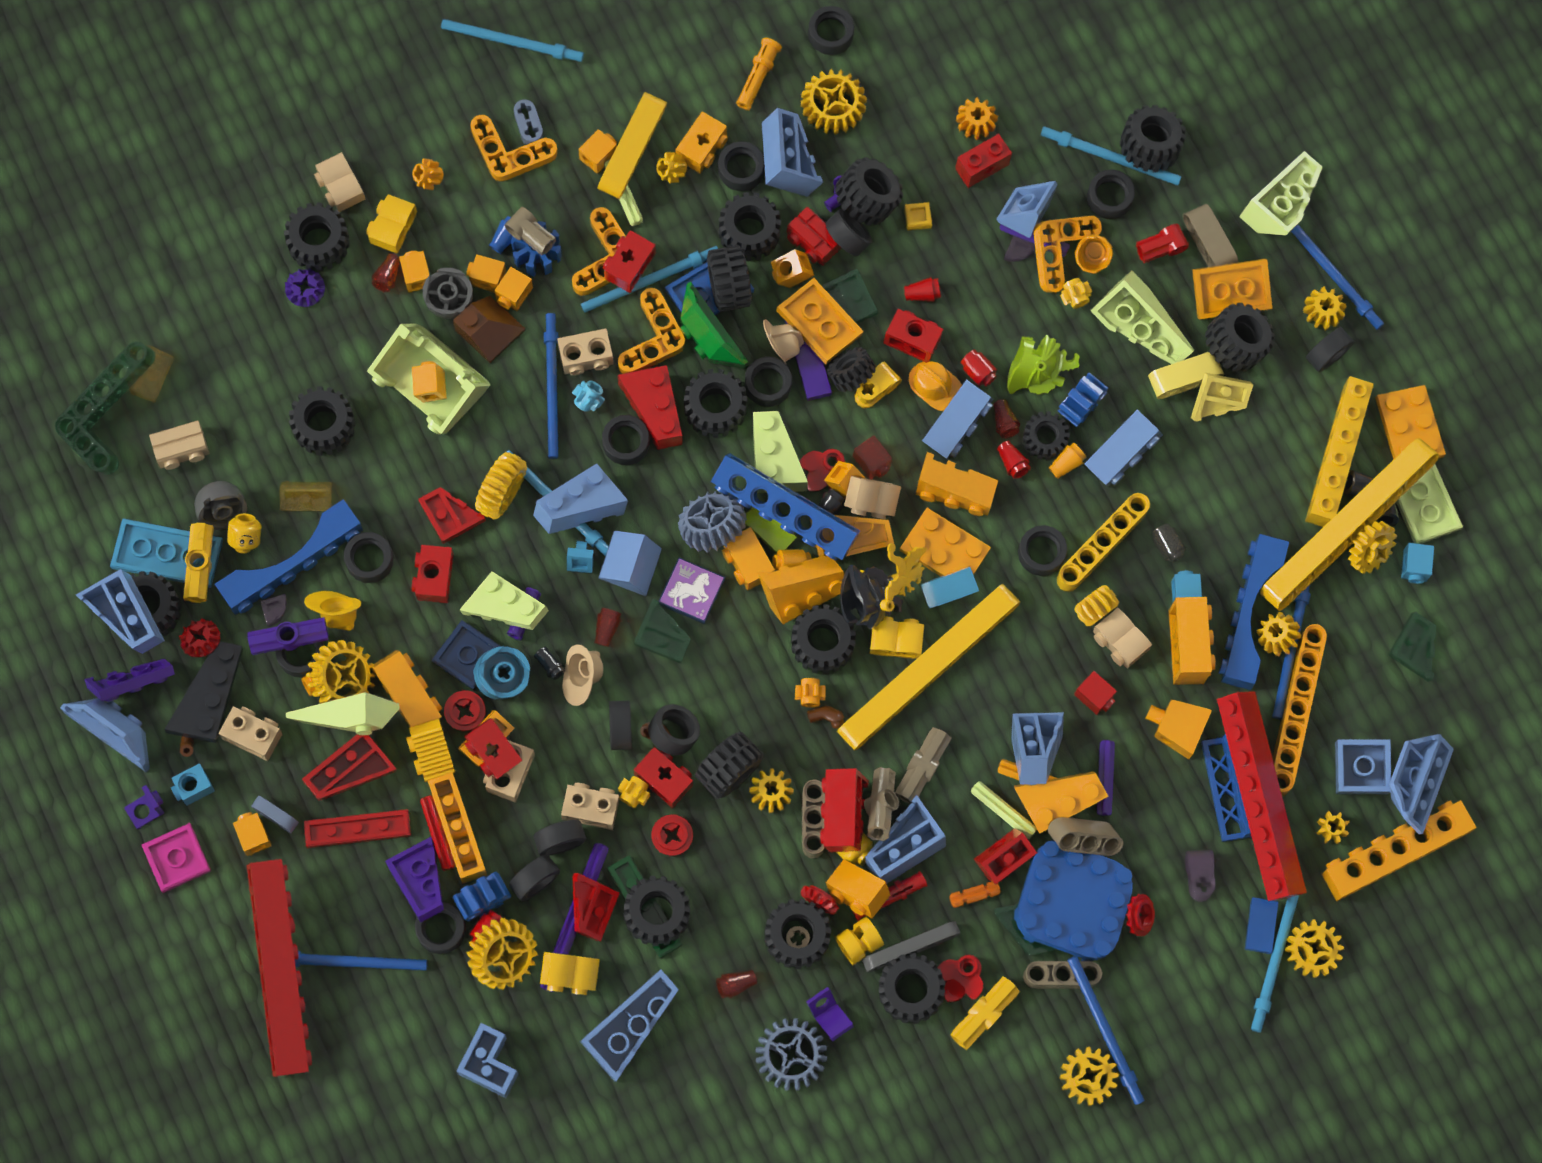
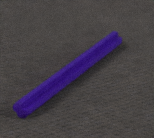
[540,843,608,992]

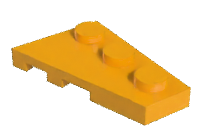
[810,515,894,557]

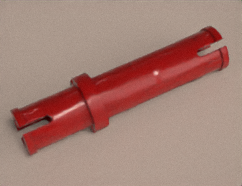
[851,871,928,921]

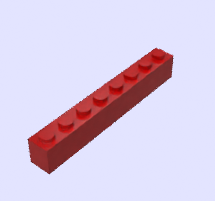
[1217,691,1307,901]
[247,859,312,1077]

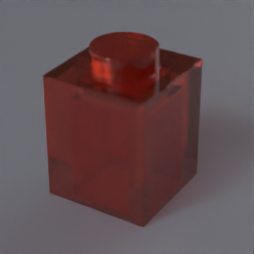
[853,435,892,480]

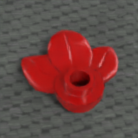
[799,449,845,491]
[937,955,983,1002]

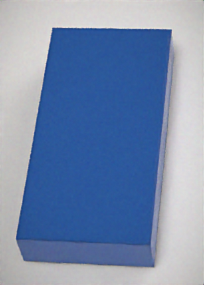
[1245,897,1278,954]

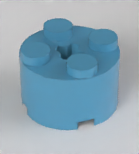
[473,646,530,700]

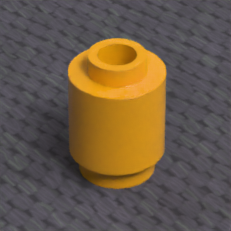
[772,549,812,571]

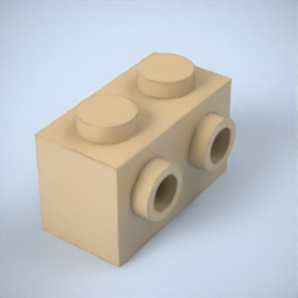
[218,706,282,761]
[561,783,619,830]

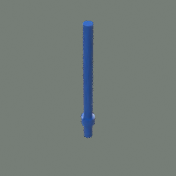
[1291,225,1384,330]
[544,313,559,459]
[1272,585,1311,719]
[295,951,427,970]
[1067,956,1144,1105]

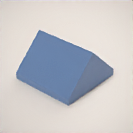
[997,181,1058,238]
[598,531,662,596]

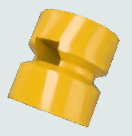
[835,917,884,965]

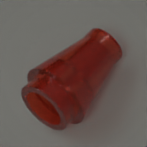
[372,254,400,292]
[993,399,1020,438]
[594,608,622,647]
[716,970,757,999]

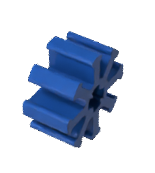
[511,221,562,276]
[1058,372,1109,427]
[453,872,511,922]

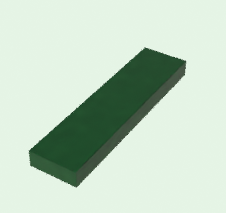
[607,855,682,959]

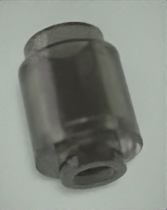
[1152,524,1187,563]

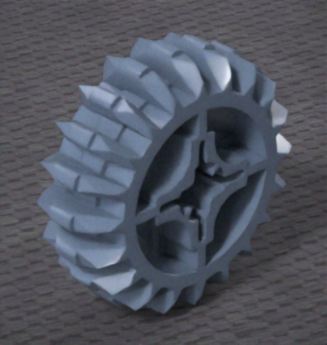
[678,490,747,553]
[756,1018,827,1091]

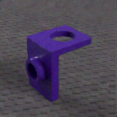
[124,785,164,829]
[807,987,854,1041]

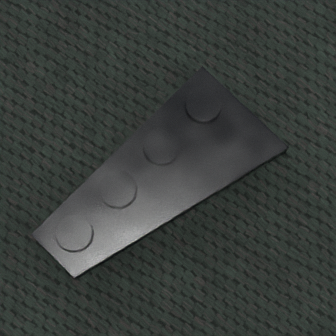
[164,642,243,743]

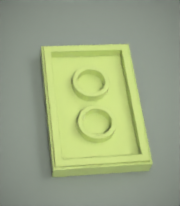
[1396,464,1463,544]

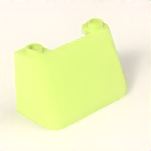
[367,324,490,435]

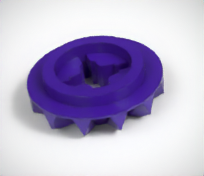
[285,268,325,307]

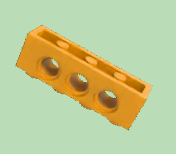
[428,772,487,884]

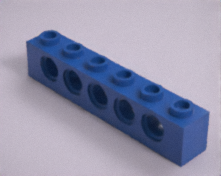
[711,453,861,560]

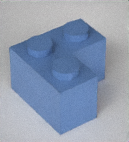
[457,1023,518,1098]

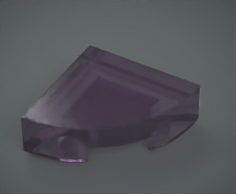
[1004,236,1035,262]
[261,594,287,627]

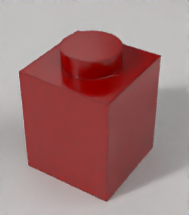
[1074,671,1117,715]

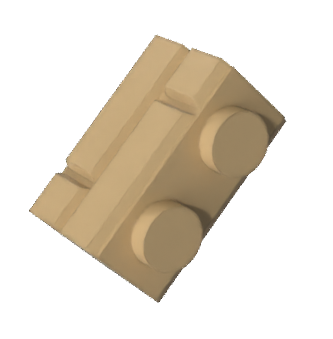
[149,420,209,470]

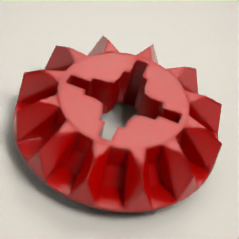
[179,618,220,657]
[444,690,486,732]
[651,815,693,857]
[800,885,839,914]
[1126,894,1155,936]

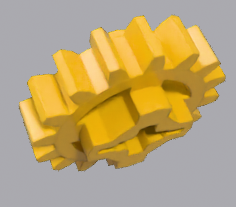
[1348,521,1397,574]
[1285,920,1344,978]
[1060,1047,1118,1106]

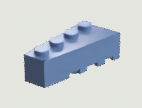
[580,970,679,1082]

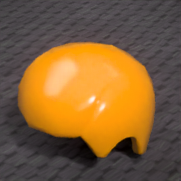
[1075,234,1113,274]

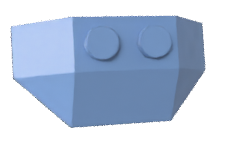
[60,698,150,773]
[1389,734,1454,834]

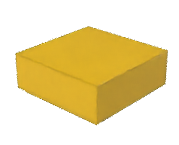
[904,202,932,230]

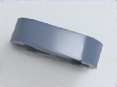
[514,100,543,145]
[251,796,299,833]

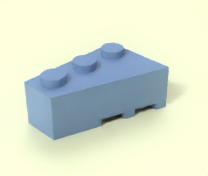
[762,108,823,197]
[922,380,994,459]
[1085,410,1163,487]
[533,463,628,534]
[76,569,165,654]
[865,795,946,883]

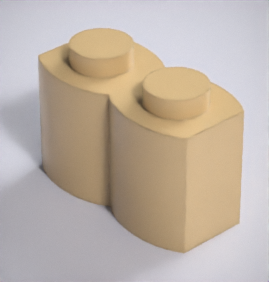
[314,152,365,212]
[844,476,901,519]
[1093,608,1152,669]

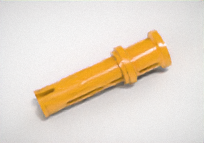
[736,38,782,110]

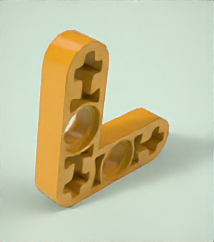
[471,115,557,181]
[572,207,632,296]
[1034,216,1102,293]
[618,288,685,374]

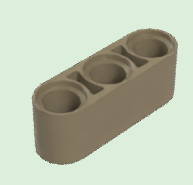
[1183,204,1239,267]
[802,780,825,859]
[1048,817,1124,856]
[1023,961,1102,989]

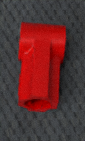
[1136,224,1189,263]

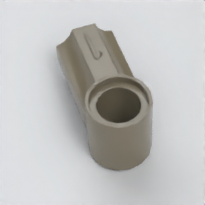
[504,207,556,256]

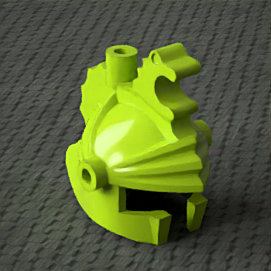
[1007,335,1080,395]

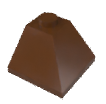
[453,296,525,363]

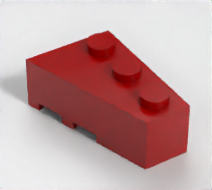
[618,365,682,450]
[302,734,397,801]
[820,768,869,852]

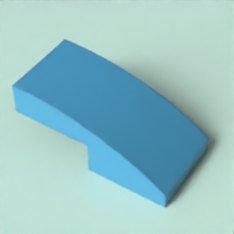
[920,567,979,609]

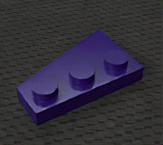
[84,659,175,702]
[385,837,444,923]

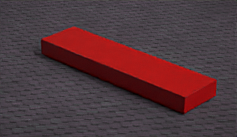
[304,809,411,848]

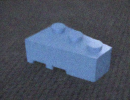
[1011,712,1064,785]

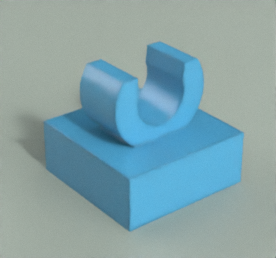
[567,541,593,573]

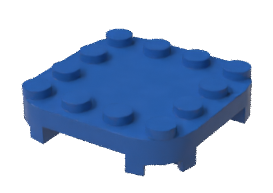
[1014,841,1133,962]

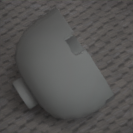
[423,268,473,319]
[194,481,247,530]

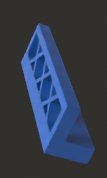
[1201,734,1252,842]

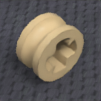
[786,926,810,948]

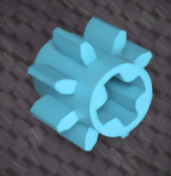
[572,381,605,412]

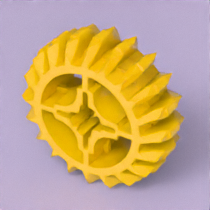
[801,69,867,134]
[475,452,527,519]
[306,640,376,704]
[467,918,538,990]

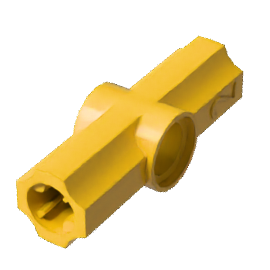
[183,523,214,603]
[950,976,1020,1050]

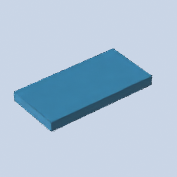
[110,519,223,588]

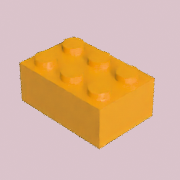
[1169,597,1216,685]

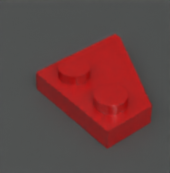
[418,487,486,544]
[573,873,619,942]

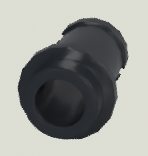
[534,646,565,680]

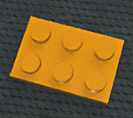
[1192,259,1272,319]
[776,278,864,364]
[1375,385,1446,460]
[899,508,991,576]

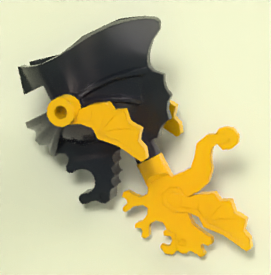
[840,543,927,629]

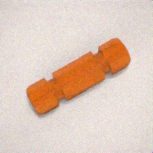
[949,882,1001,908]

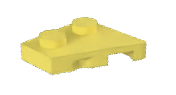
[1191,373,1253,421]

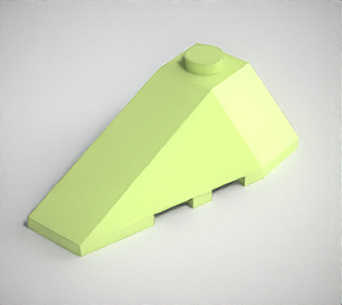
[1240,151,1322,235]
[1091,271,1194,364]
[286,692,400,735]

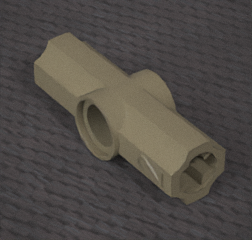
[895,727,952,804]
[864,767,899,841]

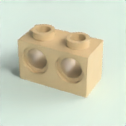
[557,329,613,375]
[483,740,535,803]

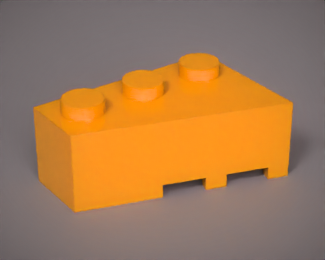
[916,452,998,516]
[757,555,844,624]
[371,650,442,727]
[1014,771,1108,834]

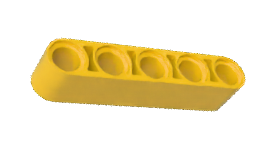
[597,92,667,199]
[1057,493,1150,592]

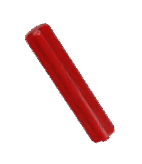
[420,795,455,871]

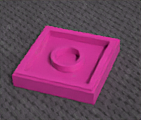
[142,823,211,893]

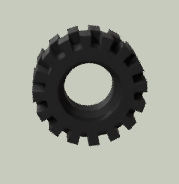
[827,347,876,392]
[1023,411,1070,460]

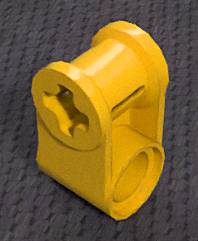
[855,362,902,408]

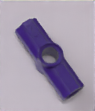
[247,617,329,655]

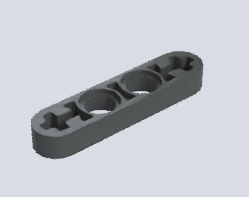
[862,921,961,973]

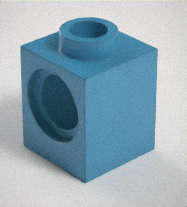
[1401,543,1434,584]
[1171,571,1202,602]
[171,763,215,805]

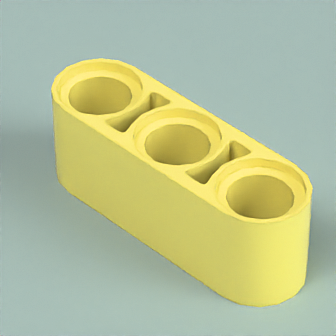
[1148,352,1224,399]

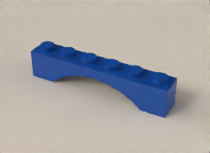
[215,499,363,615]
[1219,534,1289,690]

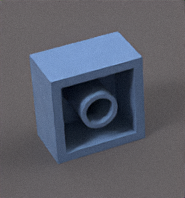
[1335,740,1391,794]

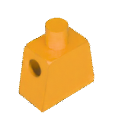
[1145,700,1212,759]

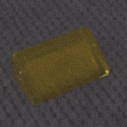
[129,345,174,402]
[280,482,332,511]

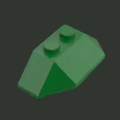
[680,281,749,369]

